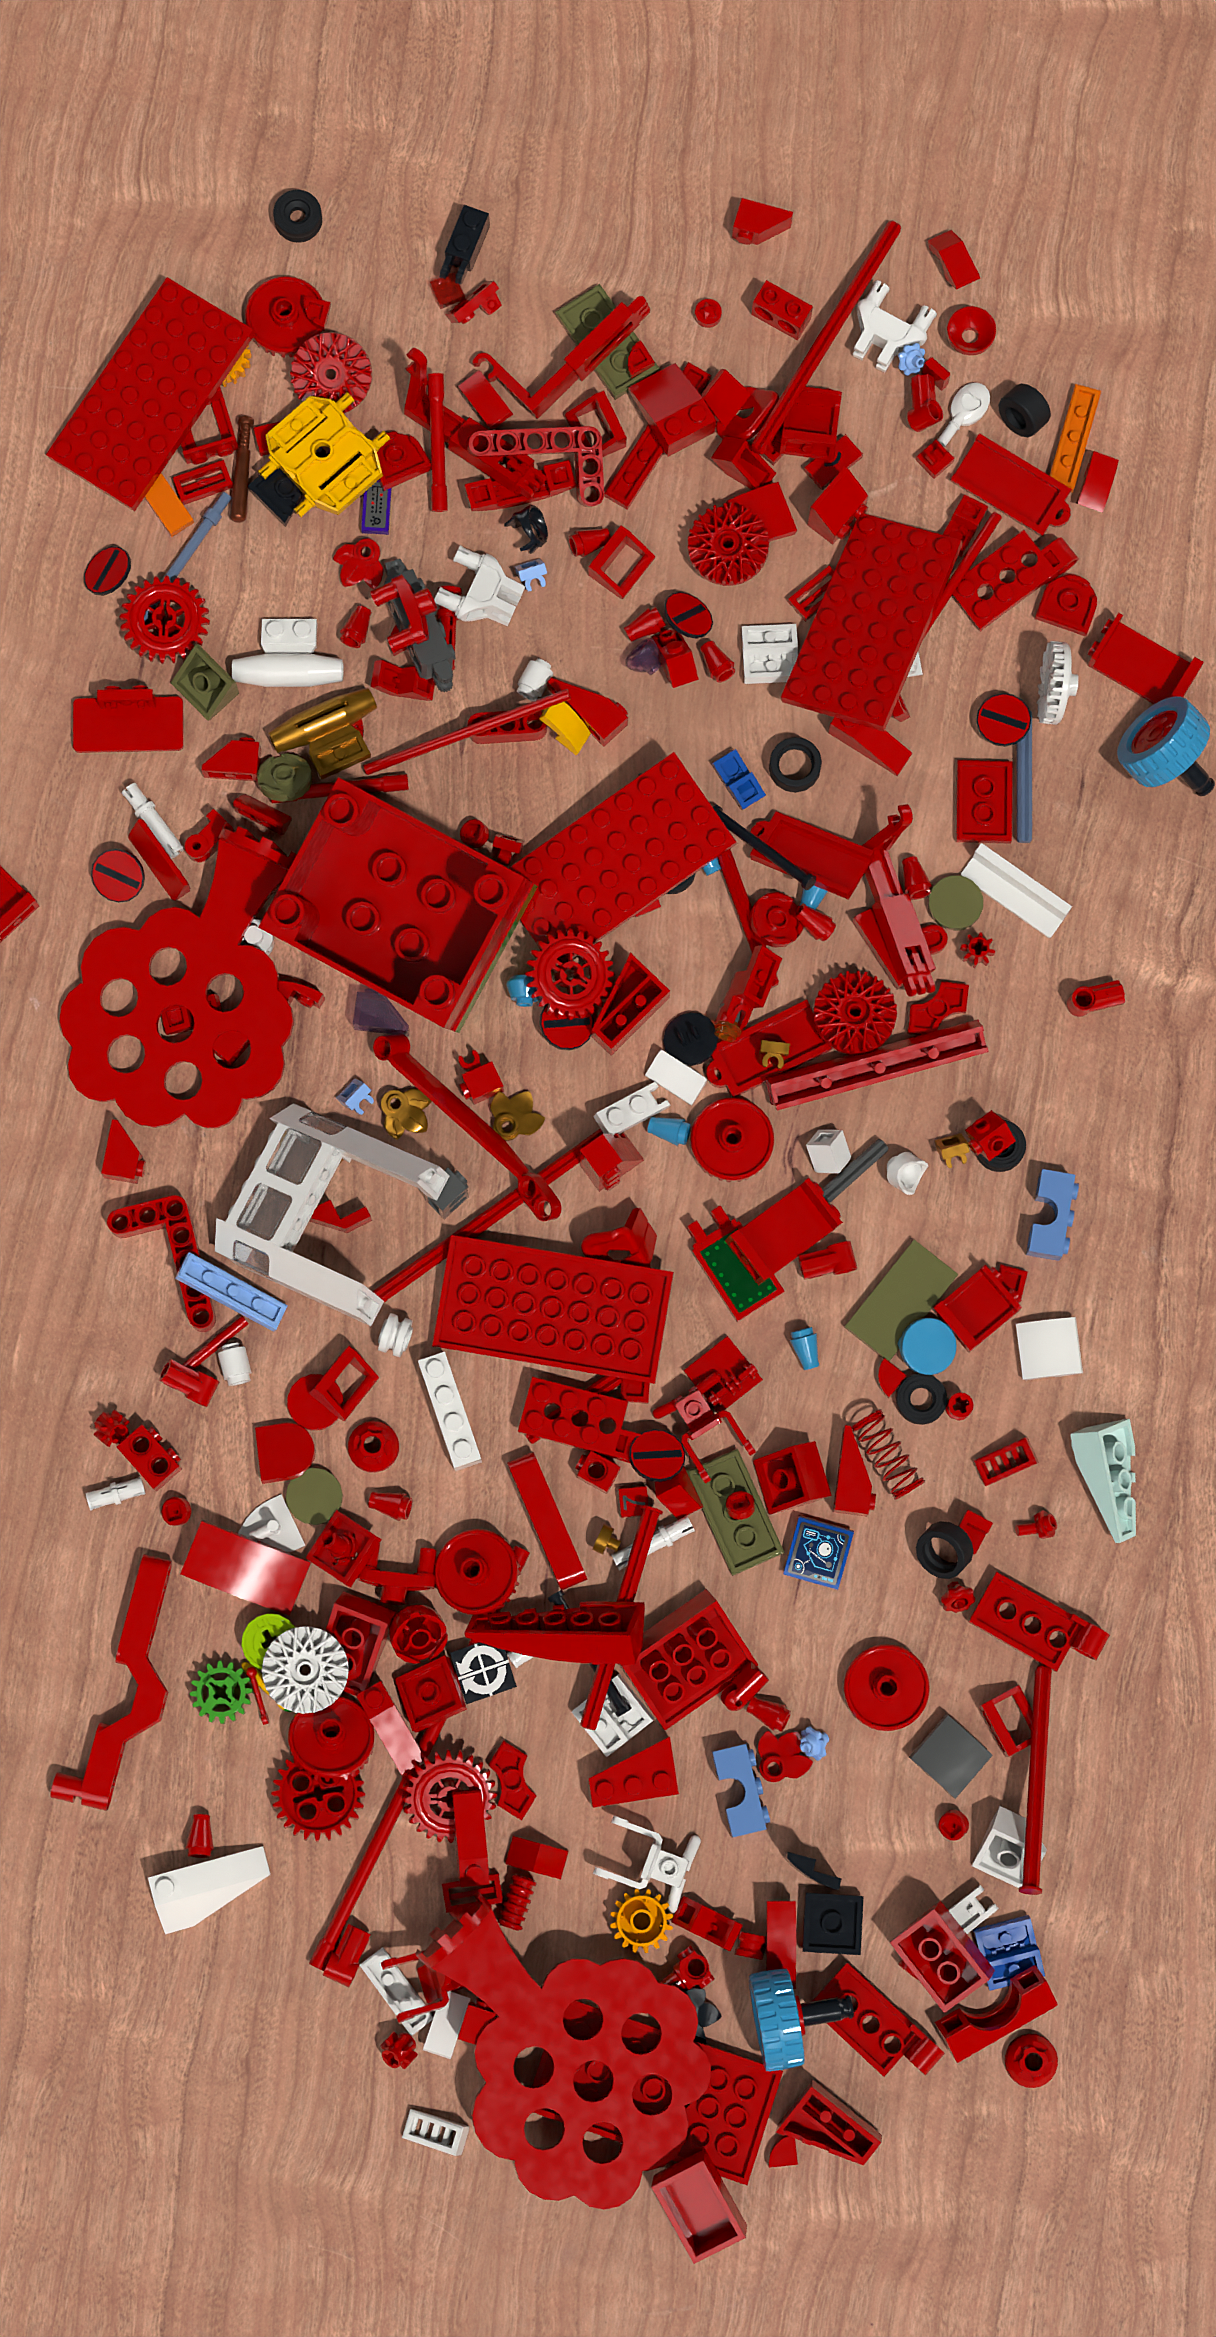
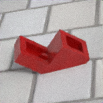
[928,230,980,290]
[371,660,435,701]
[309,1200,372,1233]
[671,1896,743,1951]

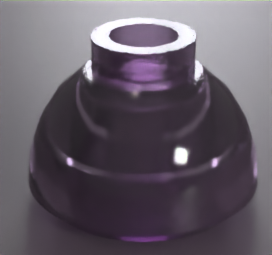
[625,638,662,675]

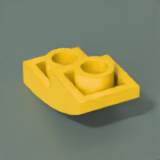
[539,702,591,755]

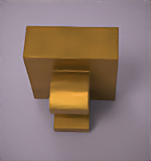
[759,1040,790,1069]
[935,1133,970,1168]

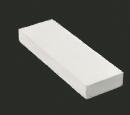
[360,1947,434,2036]

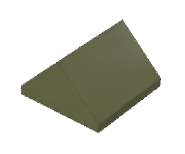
[171,644,239,721]

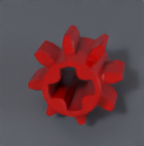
[960,932,995,968]
[93,1409,130,1447]
[380,2031,418,2069]

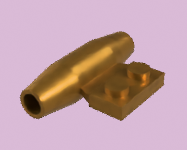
[268,688,377,780]

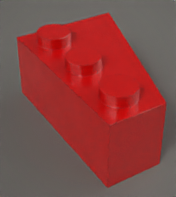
[591,952,670,1056]
[775,2080,882,2166]

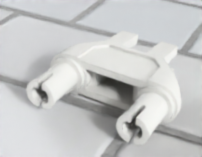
[853,280,937,373]
[434,545,526,626]

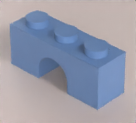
[1026,1169,1079,1261]
[712,1744,770,1838]

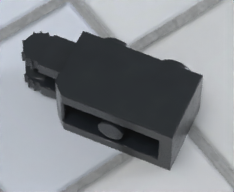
[439,205,490,285]

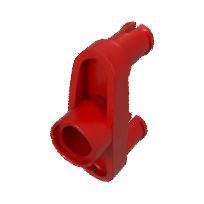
[370,574,437,653]
[357,1543,437,1605]

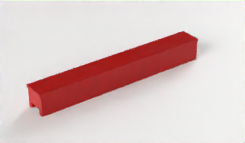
[765,1019,989,1111]

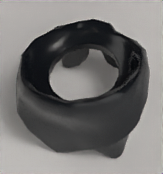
[504,505,548,554]

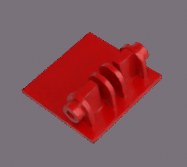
[684,1336,763,1413]

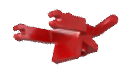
[652,1372,756,1484]
[381,1950,485,2023]

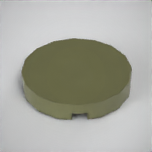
[257,753,312,802]
[928,875,983,931]
[286,1468,343,1525]

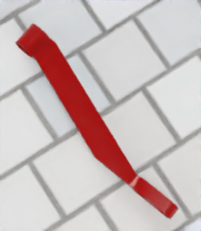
[373,1033,562,1222]

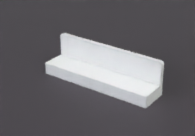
[961,843,1072,938]

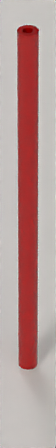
[923,512,1002,639]
[363,689,571,775]

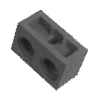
[424,1168,469,1220]

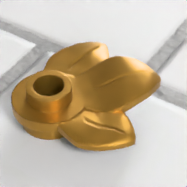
[380,1089,432,1140]
[491,1091,545,1141]

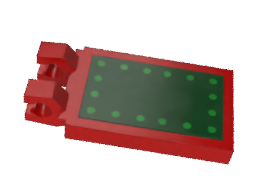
[686,1205,785,1322]

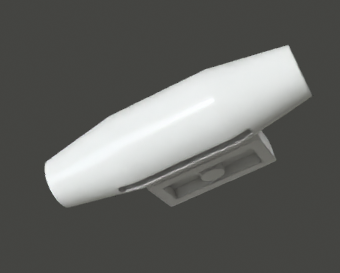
[232,619,344,687]

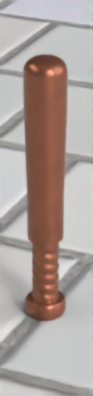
[230,416,254,523]

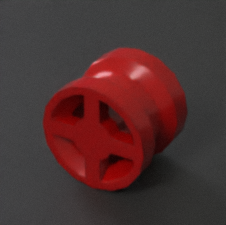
[734,1932,766,1960]

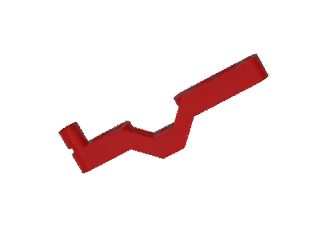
[50,1554,172,1811]

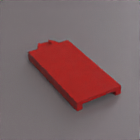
[950,433,1072,537]
[750,811,874,900]
[706,1000,832,1098]

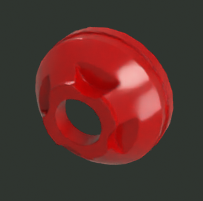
[947,306,996,356]
[348,1421,399,1473]
[1005,2034,1058,2088]

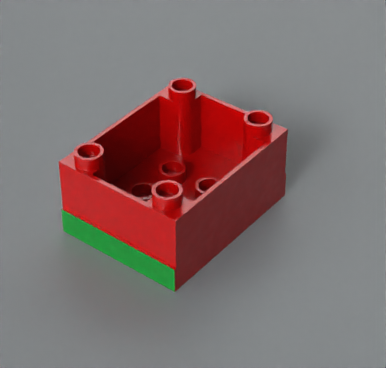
[258,777,538,1033]

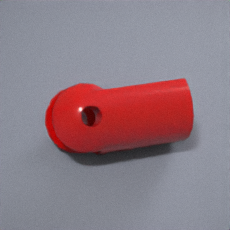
[721,1662,769,1711]

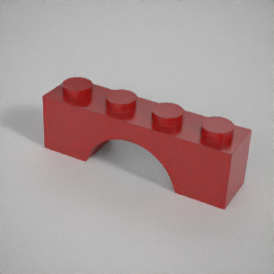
[934,1965,1058,2063]

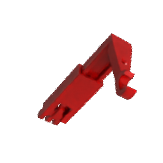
[472,296,650,419]
[404,348,546,498]
[862,804,936,997]

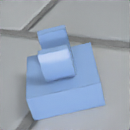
[514,558,547,591]
[336,1078,374,1115]

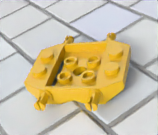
[258,392,390,518]

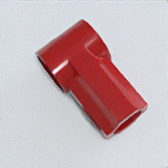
[907,374,943,432]
[1067,980,1125,1017]
[798,1241,858,1280]
[159,1359,220,1407]
[323,1924,371,1988]

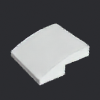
[742,624,798,684]
[1016,1317,1083,1380]
[572,1674,655,1757]

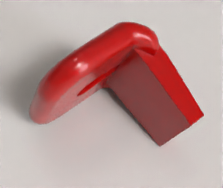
[701,369,779,441]
[581,1208,657,1268]

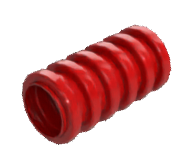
[497,1874,537,1931]

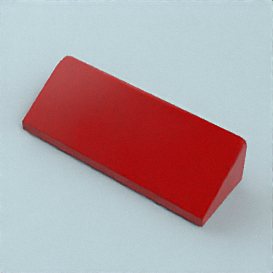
[128,819,191,901]
[852,908,914,990]

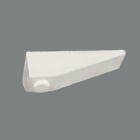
[148,1846,271,1934]

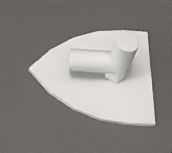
[238,1494,305,1553]

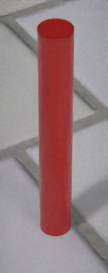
[182,1316,248,1370]

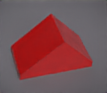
[655,1466,703,1520]
[505,1836,569,1880]

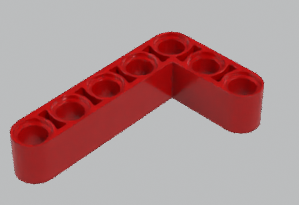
[466,426,604,507]
[107,1195,216,1332]

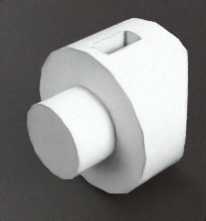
[240,919,274,955]
[887,1152,928,1195]

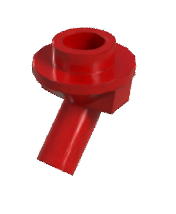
[1015,1510,1057,1539]

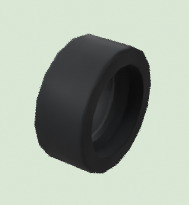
[769,737,822,793]
[916,1521,974,1579]

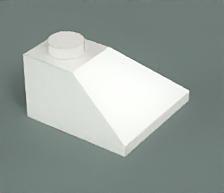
[972,1806,1047,1888]

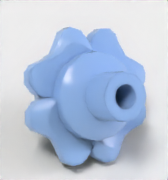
[898,343,925,376]
[800,1726,829,1761]

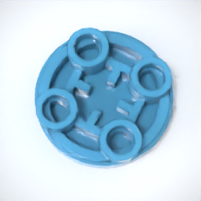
[898,1318,957,1375]

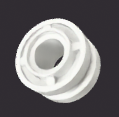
[378,1313,413,1358]

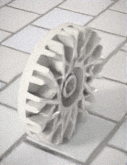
[1037,641,1078,725]
[262,1626,349,1714]

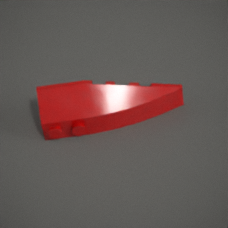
[464,1601,645,1665]

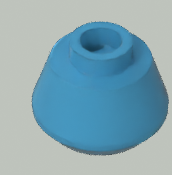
[506,975,540,1007]

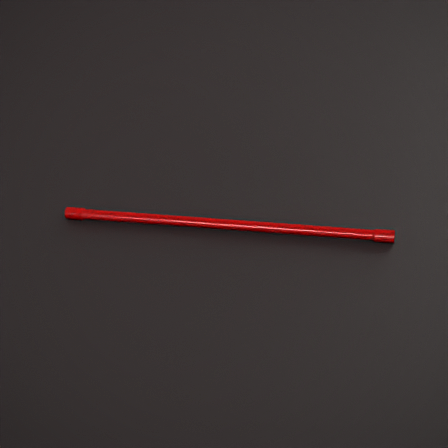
[309,1546,530,1971]

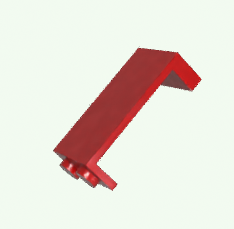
[1087,613,1204,704]
[725,1178,843,1286]

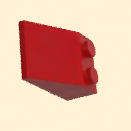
[628,363,716,457]
[325,1591,396,1696]

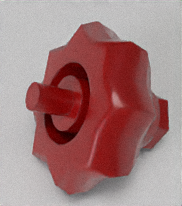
[941,1582,976,1613]

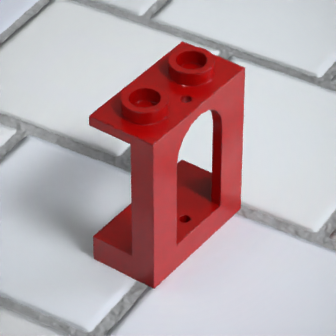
[181,387,238,465]

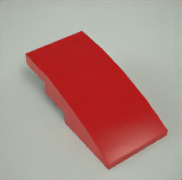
[180,1520,311,1616]

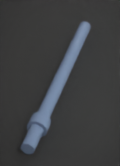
[144,492,232,623]

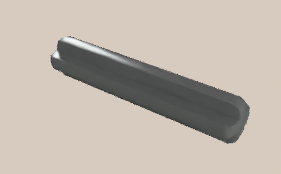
[822,1139,889,1202]

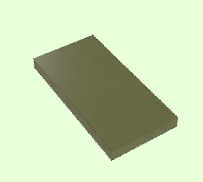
[555,284,660,400]
[844,1240,958,1361]
[687,1449,785,1576]

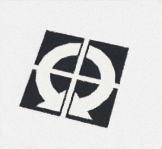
[450,1642,517,1705]

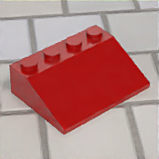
[619,1589,758,1731]

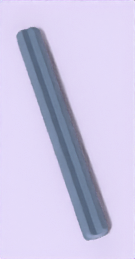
[1017,710,1032,843]

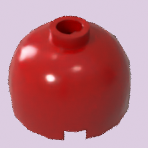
[389,1604,448,1664]

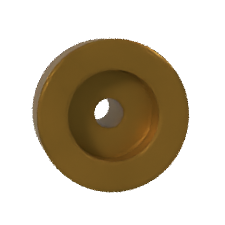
[592,1524,621,1555]

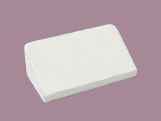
[645,1049,707,1106]

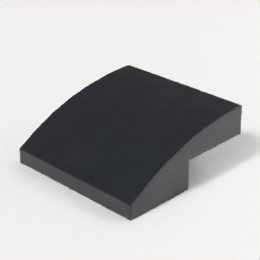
[783,1852,842,1890]

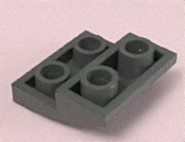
[909,1714,993,1799]

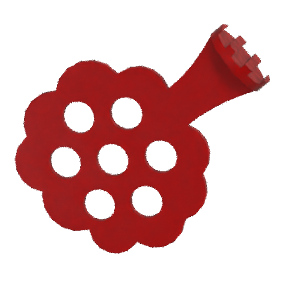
[59,822,297,1129]
[415,1892,711,2210]

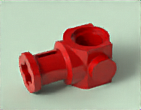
[657,1945,715,1991]

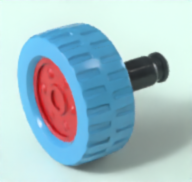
[1117,696,1215,796]
[749,1968,854,2071]

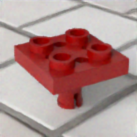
[306,1510,382,1588]

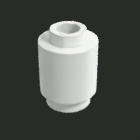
[517,659,554,701]
[218,1343,252,1386]

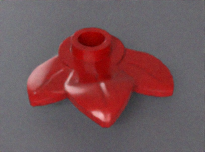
[333,538,384,590]
[758,1731,813,1783]

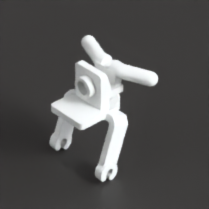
[593,1816,701,1913]

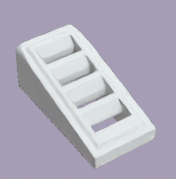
[402,2109,469,2156]

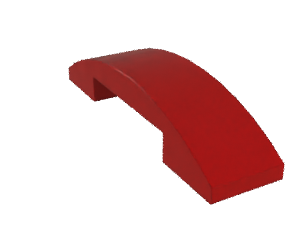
[464,460,576,511]

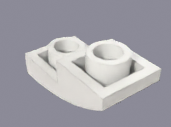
[423,1992,471,2059]

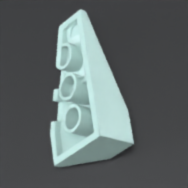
[1070,1419,1136,1543]

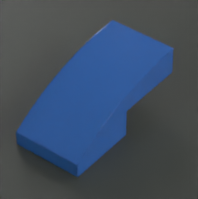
[711,749,766,810]

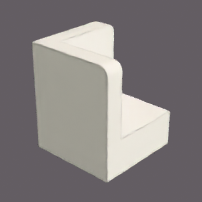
[806,1130,851,1173]

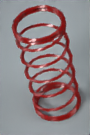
[851,1409,925,1500]

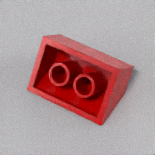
[890,1900,995,2013]

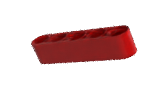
[507,1452,588,1590]

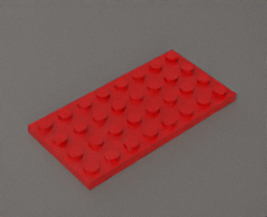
[46,277,256,512]
[781,514,962,731]
[509,752,738,967]
[432,1235,674,1384]
[532,2000,783,2185]

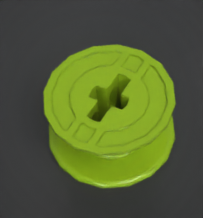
[241,1614,295,1670]

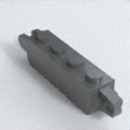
[384,559,456,693]

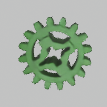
[190,1661,253,1724]

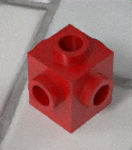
[965,1110,1016,1161]

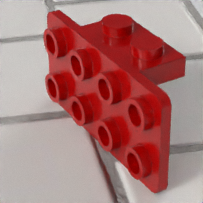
[73,685,184,753]

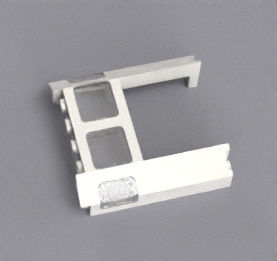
[215,1103,449,1326]

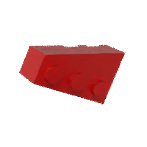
[580,1133,644,1192]
[589,1737,679,1808]

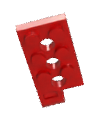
[952,530,1079,632]
[518,1377,641,1463]
[968,1572,1110,1672]
[812,1962,945,2077]

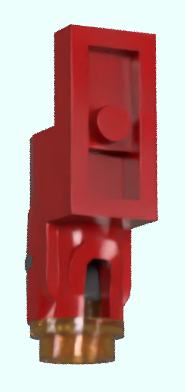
[714,945,782,1042]

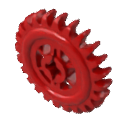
[119,575,210,664]
[524,928,615,1020]
[402,1749,497,1843]

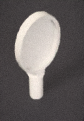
[937,383,990,447]

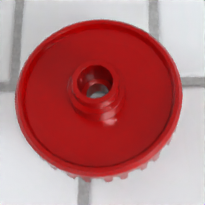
[245,276,325,358]
[290,332,372,413]
[688,503,769,586]
[813,971,897,1055]
[690,1098,774,1182]
[434,1529,521,1616]
[843,1644,930,1731]
[288,1696,374,1782]

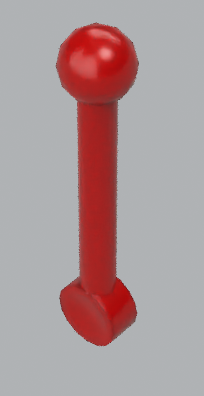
[246,1667,269,1725]

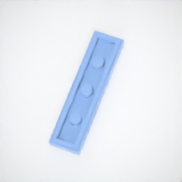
[175,1252,288,1332]

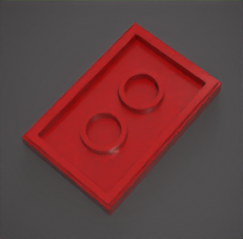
[956,760,1013,844]

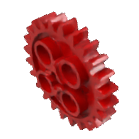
[271,1760,365,1842]

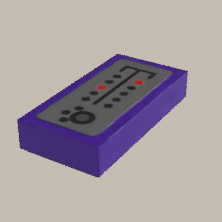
[361,481,392,535]

